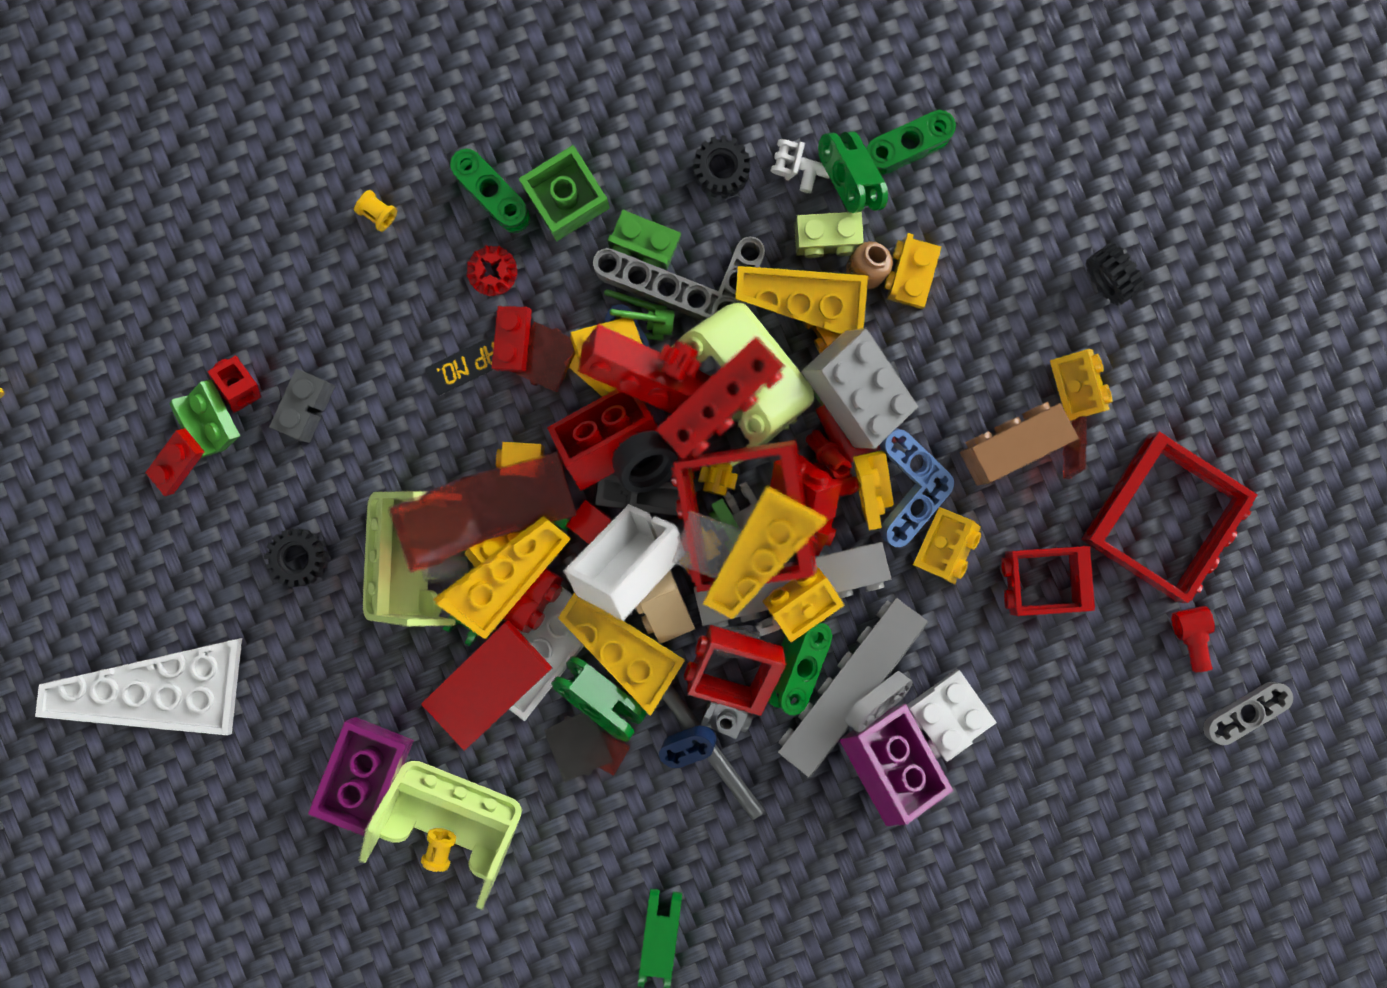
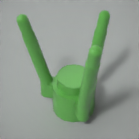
[604,289,674,341]

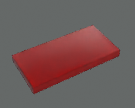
[421,620,553,751]

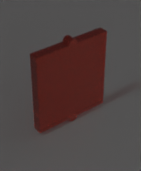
[513,322,575,393]
[1063,416,1087,479]

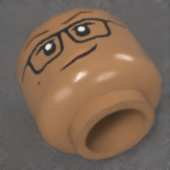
[846,241,893,289]

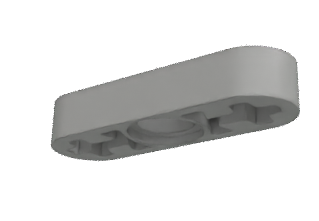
[845,671,913,733]
[1203,682,1293,745]

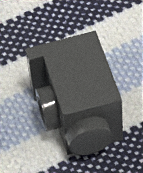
[700,701,753,739]

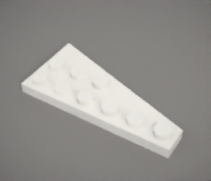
[35,638,242,735]

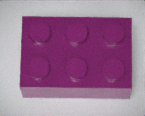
[839,704,954,826]
[308,717,414,837]

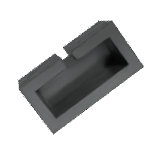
[269,368,335,443]

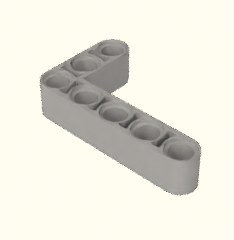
[593,236,765,321]

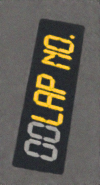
[425,317,545,396]

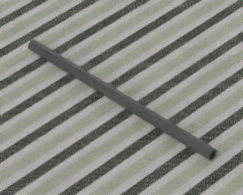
[562,553,765,820]

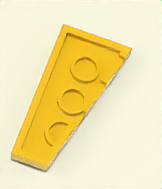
[735,266,868,335]
[703,487,827,619]
[433,516,571,639]
[558,592,685,716]

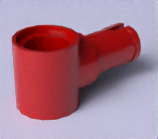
[1171,605,1215,672]

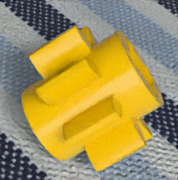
[698,463,738,496]

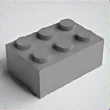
[801,328,918,448]

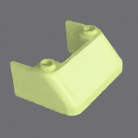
[672,303,814,467]
[363,491,461,626]
[359,761,522,909]

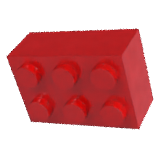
[547,389,658,491]

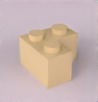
[635,569,695,644]

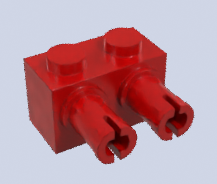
[770,454,859,520]

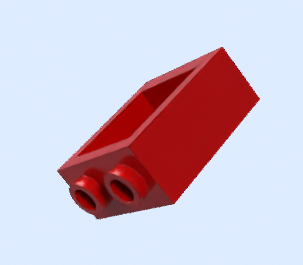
[1001,546,1095,616]
[684,624,786,716]

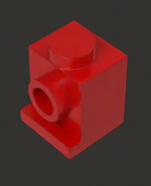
[207,355,261,413]

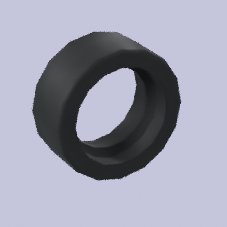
[612,431,678,493]

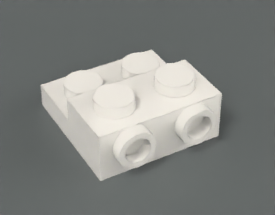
[907,669,997,762]

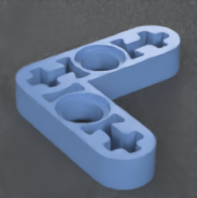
[879,428,954,547]

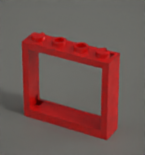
[1081,431,1257,603]
[671,440,817,592]

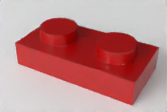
[492,306,532,372]
[145,428,205,496]

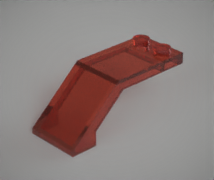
[389,451,577,572]

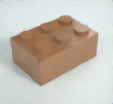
[960,402,1078,486]

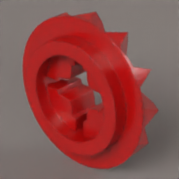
[467,245,517,296]

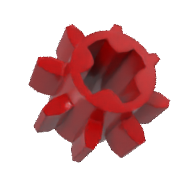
[658,340,701,382]

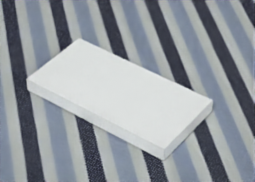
[509,585,584,721]

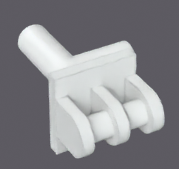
[771,139,830,193]

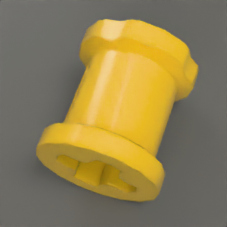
[354,190,397,232]
[421,828,457,872]

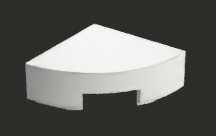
[755,616,781,636]

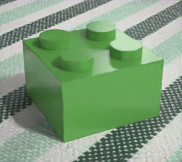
[519,145,610,242]

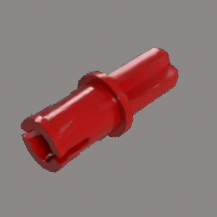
[806,430,852,479]

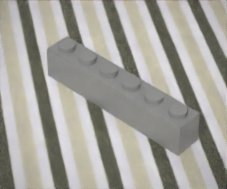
[693,542,892,628]
[778,598,928,777]

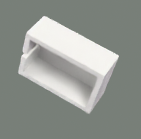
[564,504,687,621]

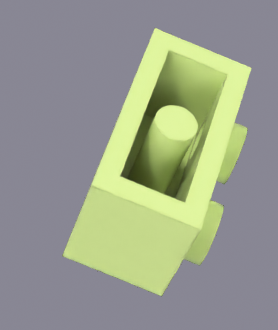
[794,211,864,258]

